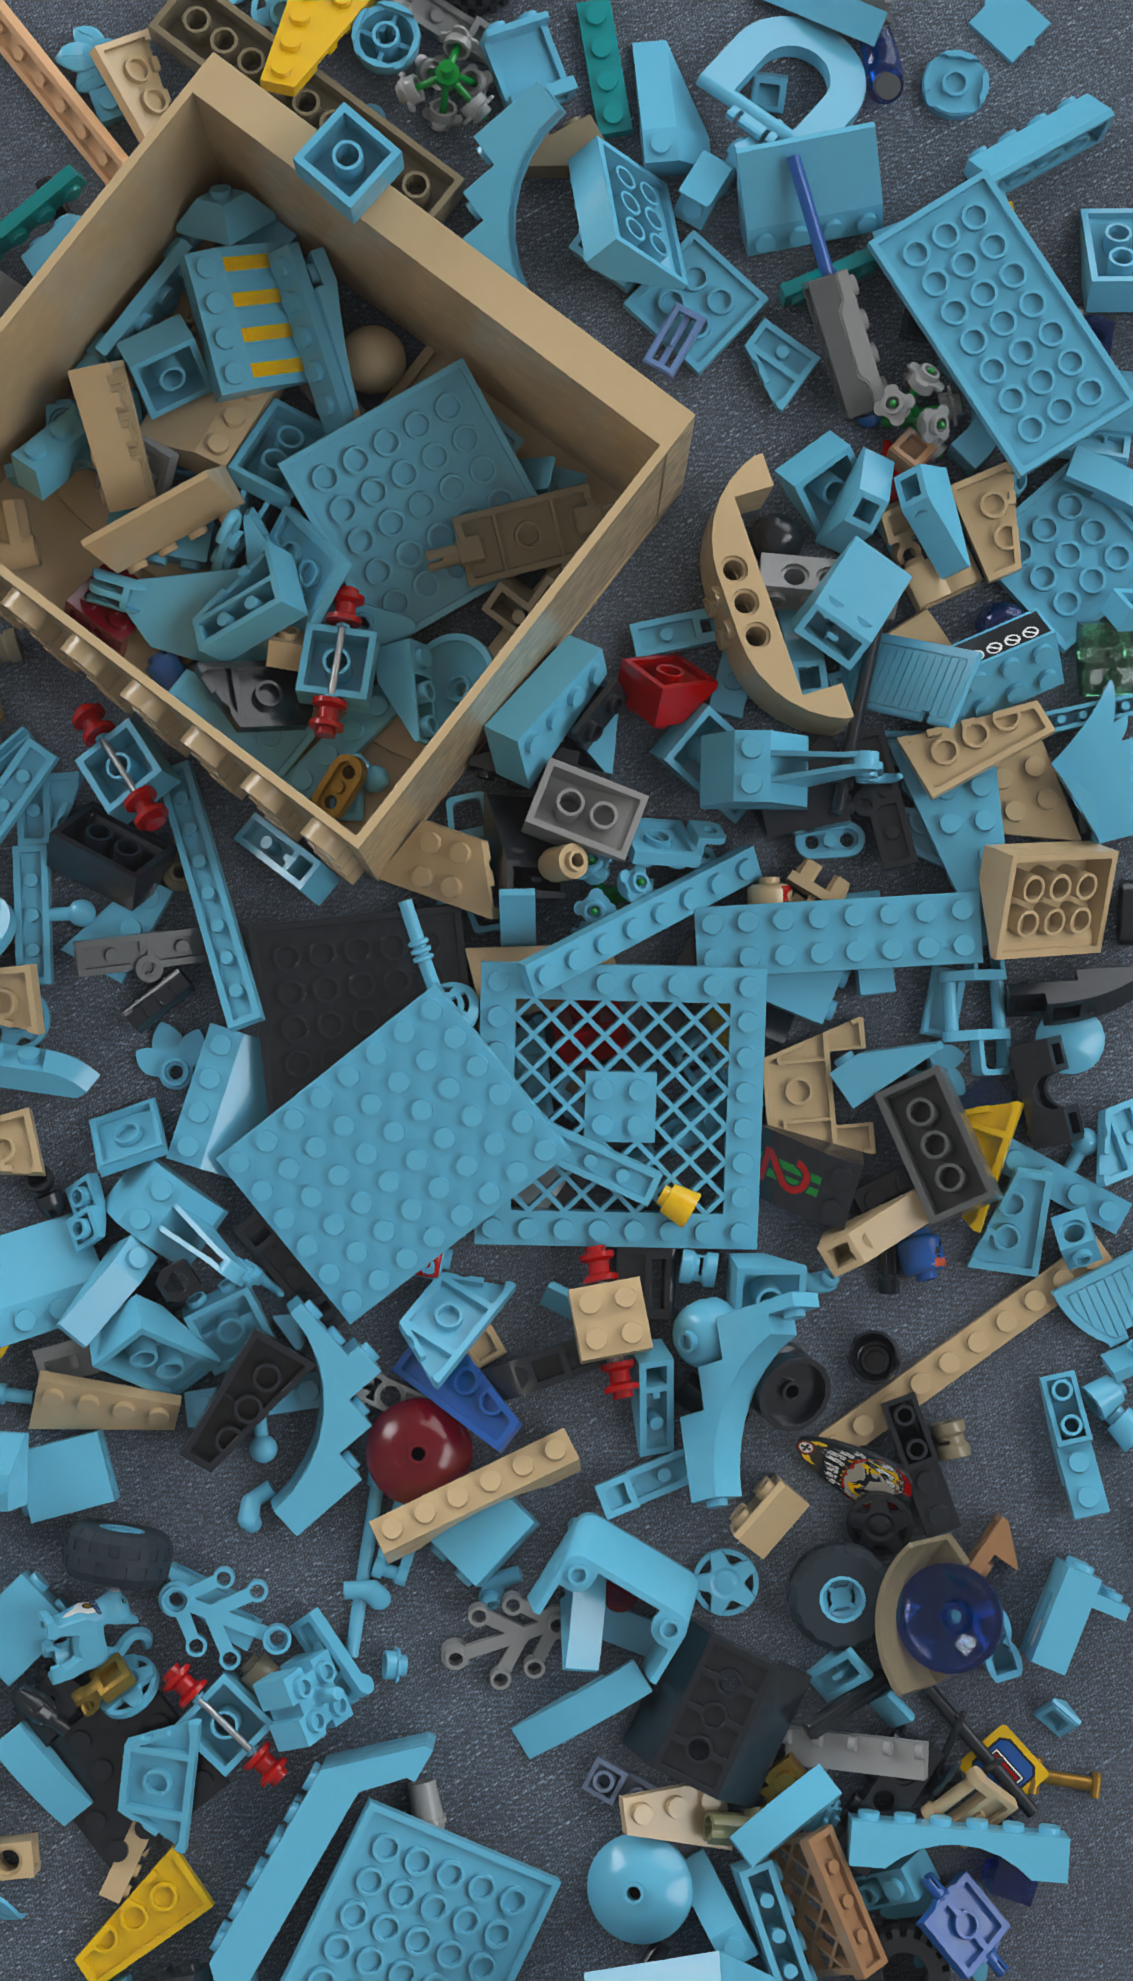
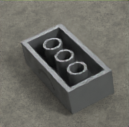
[874,1065,1004,1226]

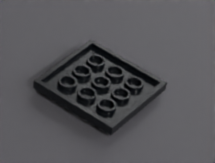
[47,1683,230,1869]

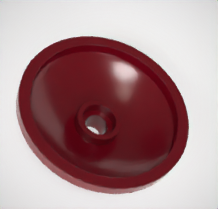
[366,1398,473,1504]

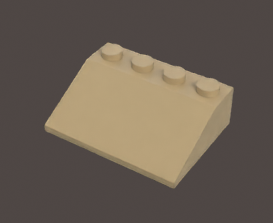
[140,334,286,475]
[80,465,245,575]
[979,840,1119,960]

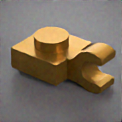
[71,1652,137,1717]

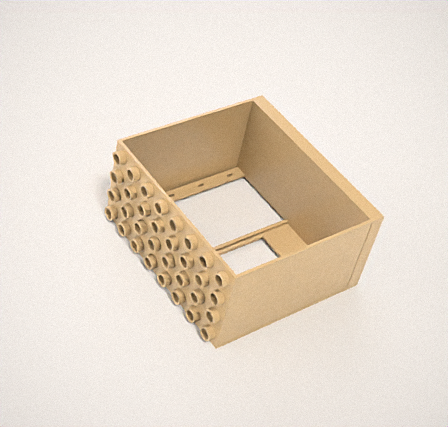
[0,52,696,885]

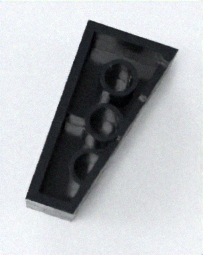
[180,1325,317,1473]

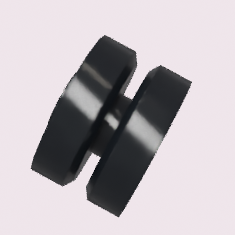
[749,1342,831,1432]

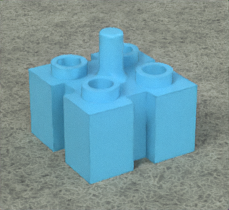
[253,1648,354,1752]

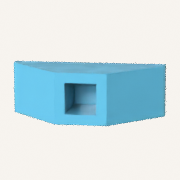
[815,446,895,554]

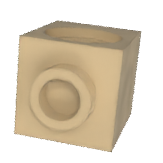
[0,1832,41,1881]

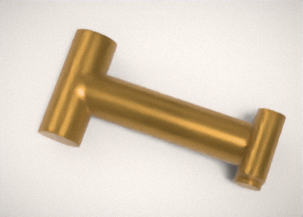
[1028,1755,1102,1799]

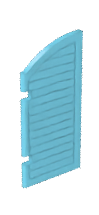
[840,633,983,729]
[1050,1250,1133,1348]

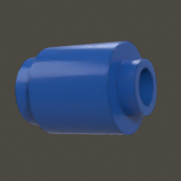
[145,650,186,691]

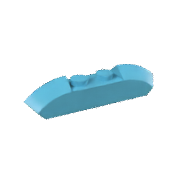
[0,1042,100,1098]

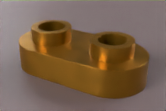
[311,754,368,820]

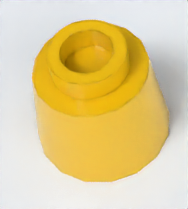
[656,1184,701,1229]

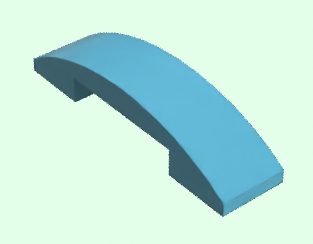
[594,1447,689,1520]

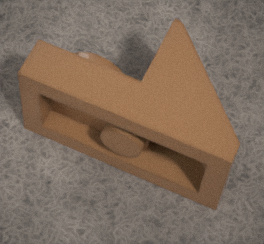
[961,1513,1018,1584]

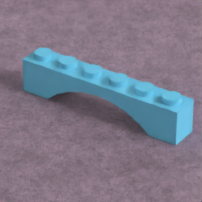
[845,1808,1071,1884]

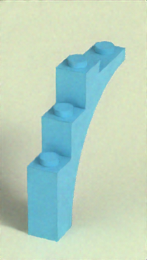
[462,81,566,289]
[270,1295,382,1536]

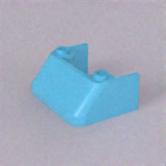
[527,1512,699,1685]

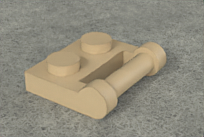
[920,1766,1018,1849]

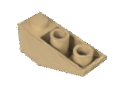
[817,1189,930,1278]

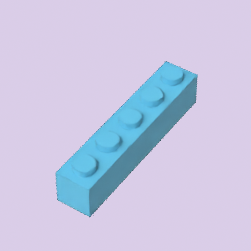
[1045,693,1133,735]

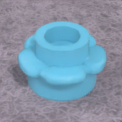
[382,1647,408,1684]

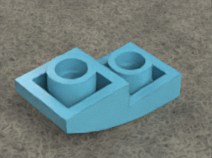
[65,1173,106,1253]

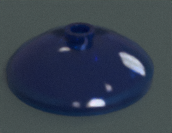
[896,1562,1004,1674]

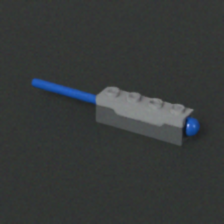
[787,154,888,428]

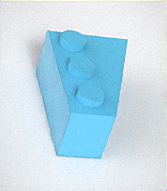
[192,541,308,662]

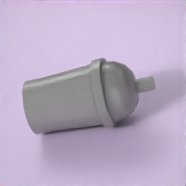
[407,1777,447,1829]

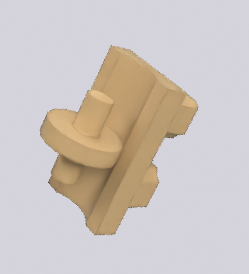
[785,858,850,902]

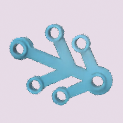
[158,1566,292,1670]

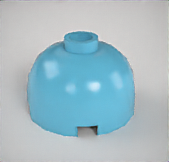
[351,1,421,76]
[672,1297,735,1368]

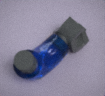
[859,0,904,104]

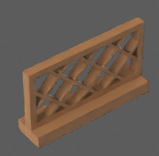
[769,1824,888,1980]

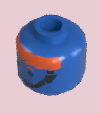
[897,1228,947,1283]

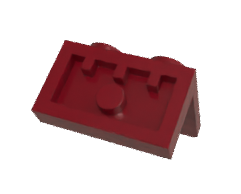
[64,563,139,657]

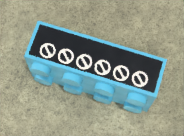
[924,608,1065,729]

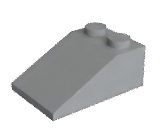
[521,757,649,862]

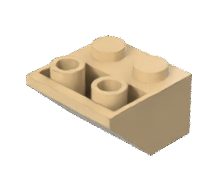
[729,1473,810,1559]

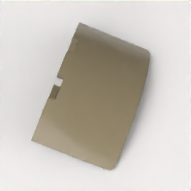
[875,1533,971,1697]

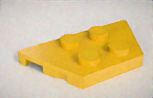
[961,1101,1024,1233]

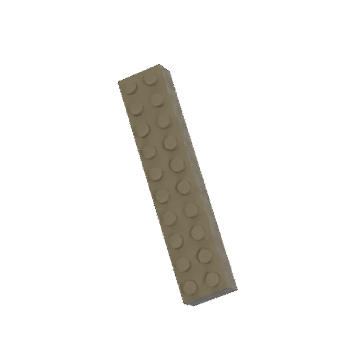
[148,0,466,223]

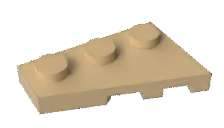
[618,1783,733,1851]

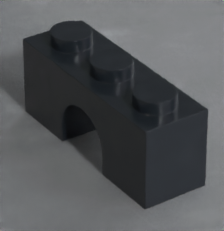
[1008,1035,1085,1150]

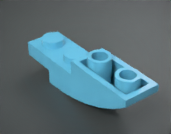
[1039,1370,1110,1521]

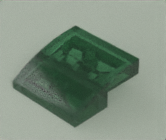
[1076,620,1133,697]

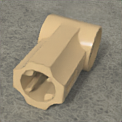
[0,498,42,571]

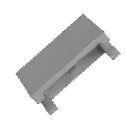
[32,1340,103,1377]

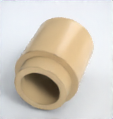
[538,843,588,882]

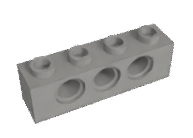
[759,552,900,620]

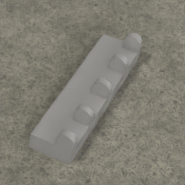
[782,1725,929,1781]

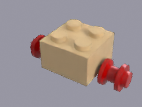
[568,1245,653,1400]

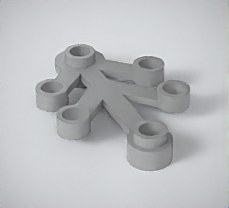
[441,1590,561,1690]

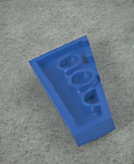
[392,1347,523,1454]

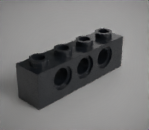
[834,1724,944,1877]

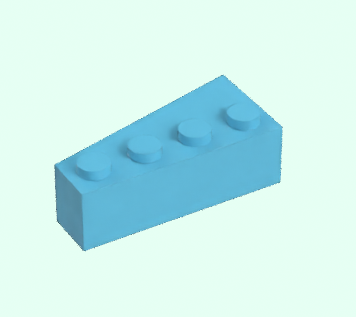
[484,635,607,789]

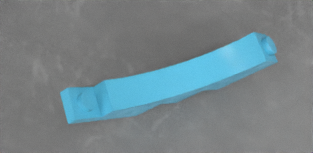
[680,1291,820,1509]

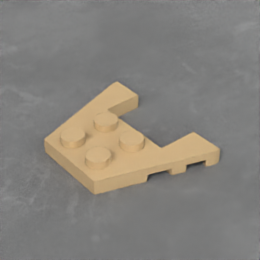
[763,1017,876,1154]

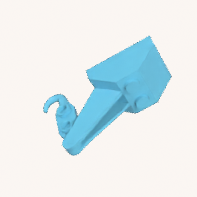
[210,397,326,571]
[700,730,903,810]
[105,1158,285,1298]

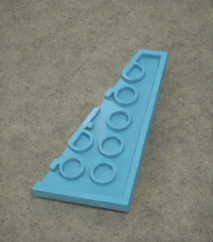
[888,743,1005,946]

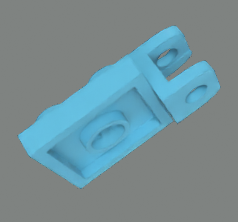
[627,818,727,869]

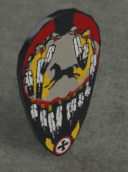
[796,1436,914,1511]

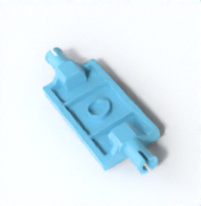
[68,234,204,379]

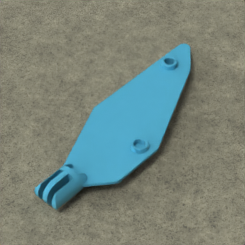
[85,567,416,662]

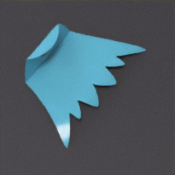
[1050,680,1133,844]

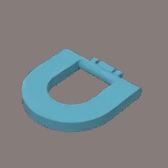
[696,16,866,143]

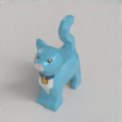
[38,1587,153,1685]

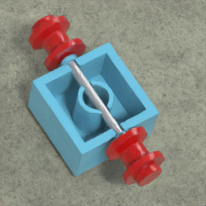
[295,585,380,739]
[72,703,181,831]
[161,1662,288,1788]

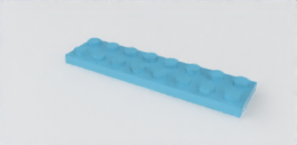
[694,891,983,975]

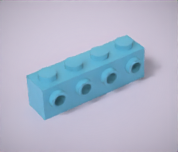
[729,1856,818,1981]

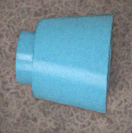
[1080,1375,1127,1421]
[1105,1406,1133,1452]

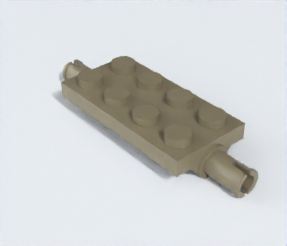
[424,482,616,587]

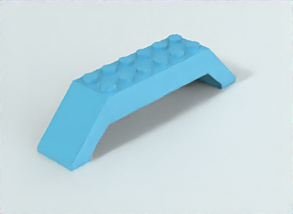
[209,1731,436,1981]

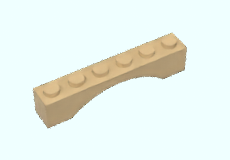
[369,1428,581,1564]

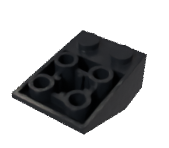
[484,794,566,903]

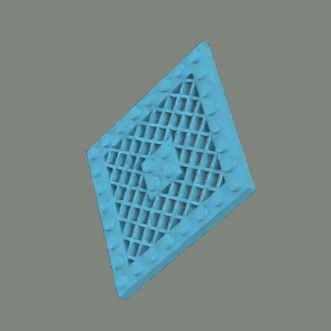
[474,961,768,1250]

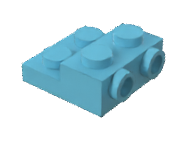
[182,1278,277,1376]

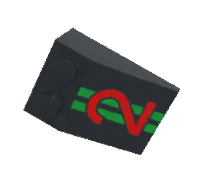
[759,1123,864,1230]

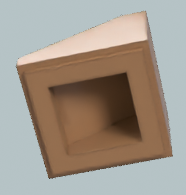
[886,426,937,474]

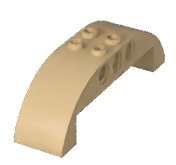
[699,453,854,736]

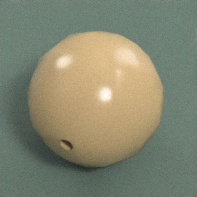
[345,325,406,395]

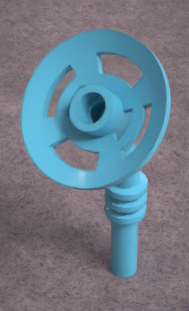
[398,898,480,1026]

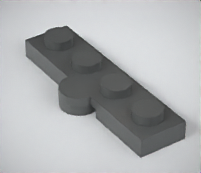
[73,926,209,983]

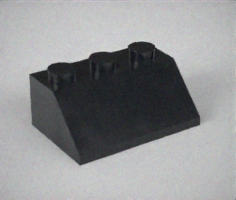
[46,801,177,911]

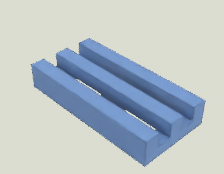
[642,302,706,381]

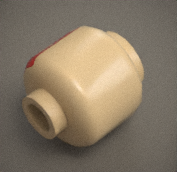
[747,876,793,904]

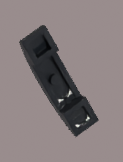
[233,1210,346,1329]

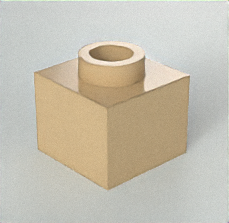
[266,625,305,671]

